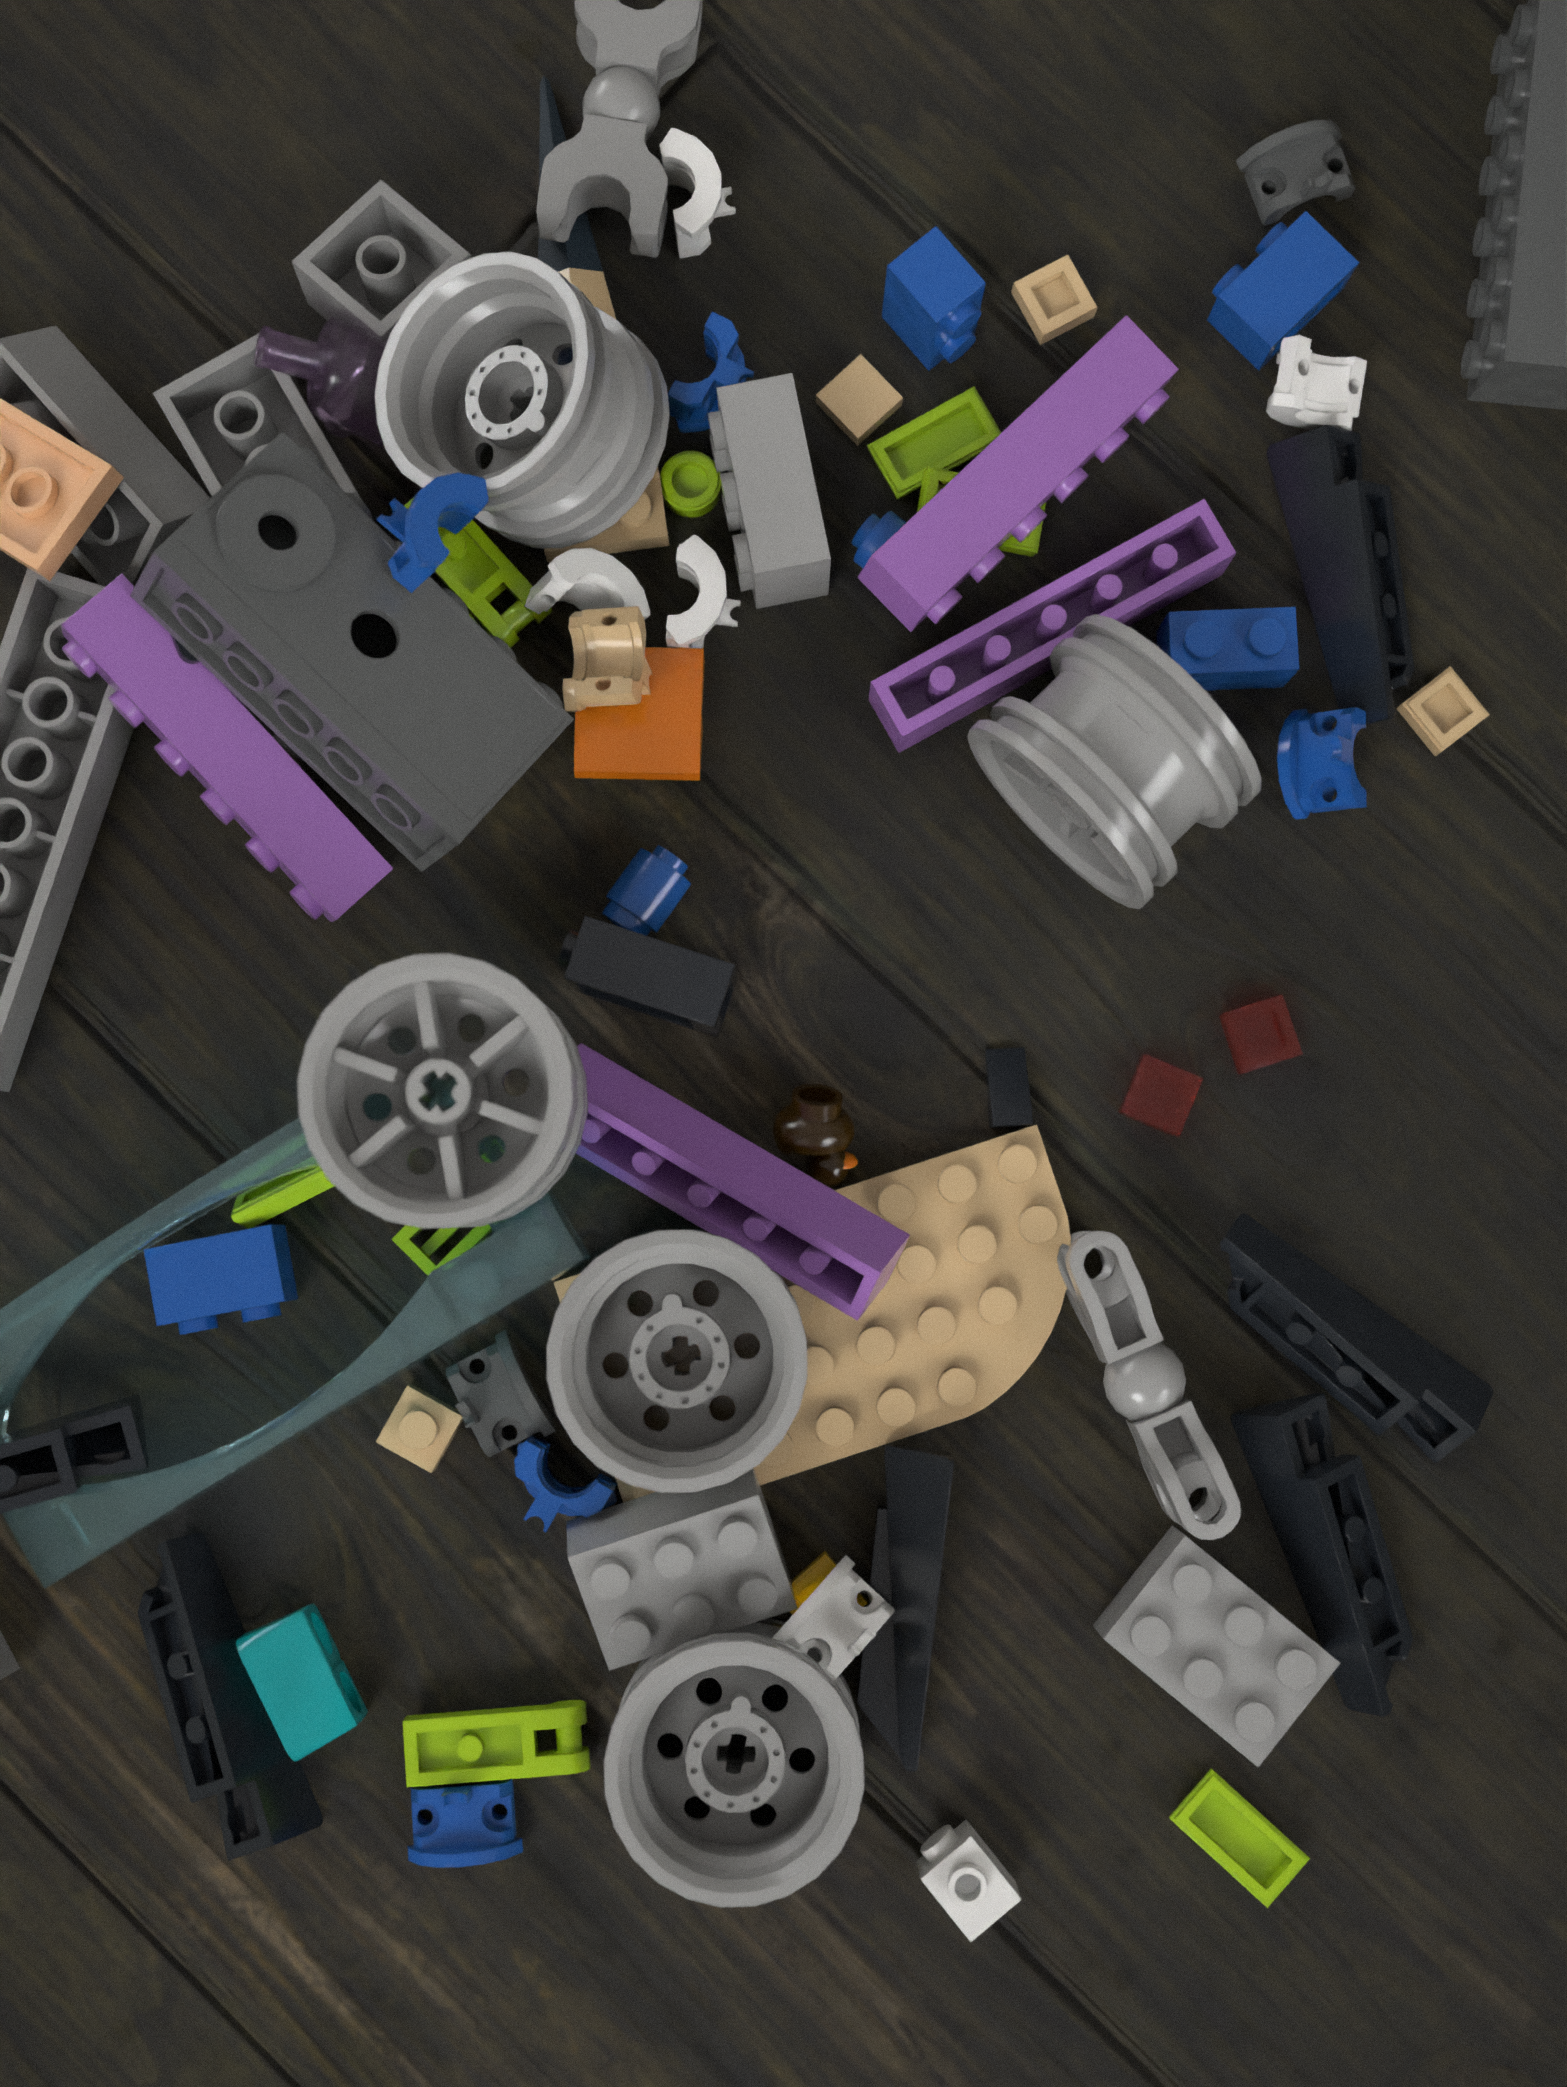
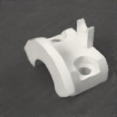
[659,128,736,259]
[1266,335,1367,431]
[666,535,741,648]
[525,548,650,620]
[772,1555,895,1680]

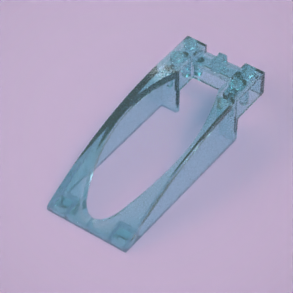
[0,1049,591,1589]

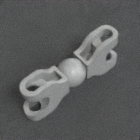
[536,0,703,258]
[1057,1231,1241,1540]

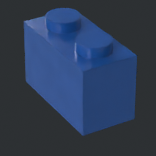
[1207,211,1359,371]
[882,226,986,371]
[1156,607,1299,691]
[144,1225,298,1335]

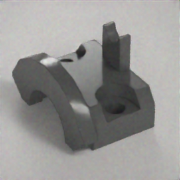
[1236,120,1356,226]
[445,1330,556,1458]

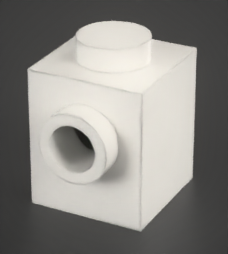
[917,1820,1022,1942]

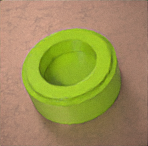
[660,451,722,518]

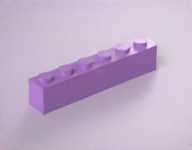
[857,315,1179,632]
[868,499,1236,753]
[61,573,393,922]
[576,1043,910,1321]

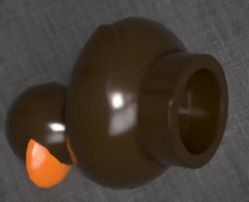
[773,1084,858,1188]

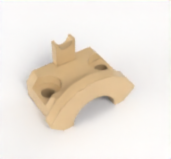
[562,606,652,712]

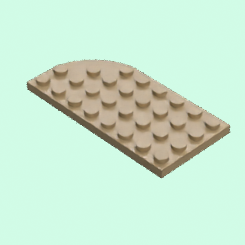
[554,1124,1071,1503]

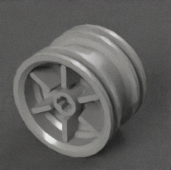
[375,252,670,548]
[967,614,1262,909]
[298,953,588,1228]
[547,1230,808,1493]
[604,1617,864,1907]

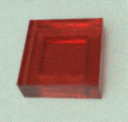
[1219,994,1303,1075]
[1118,1054,1203,1137]

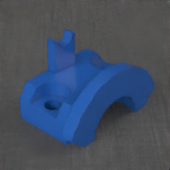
[668,311,754,433]
[377,472,489,593]
[1277,707,1367,820]
[514,1435,618,1532]
[407,1779,523,1868]

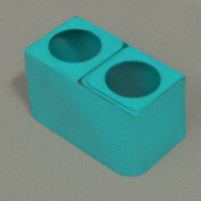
[236,1603,368,1762]

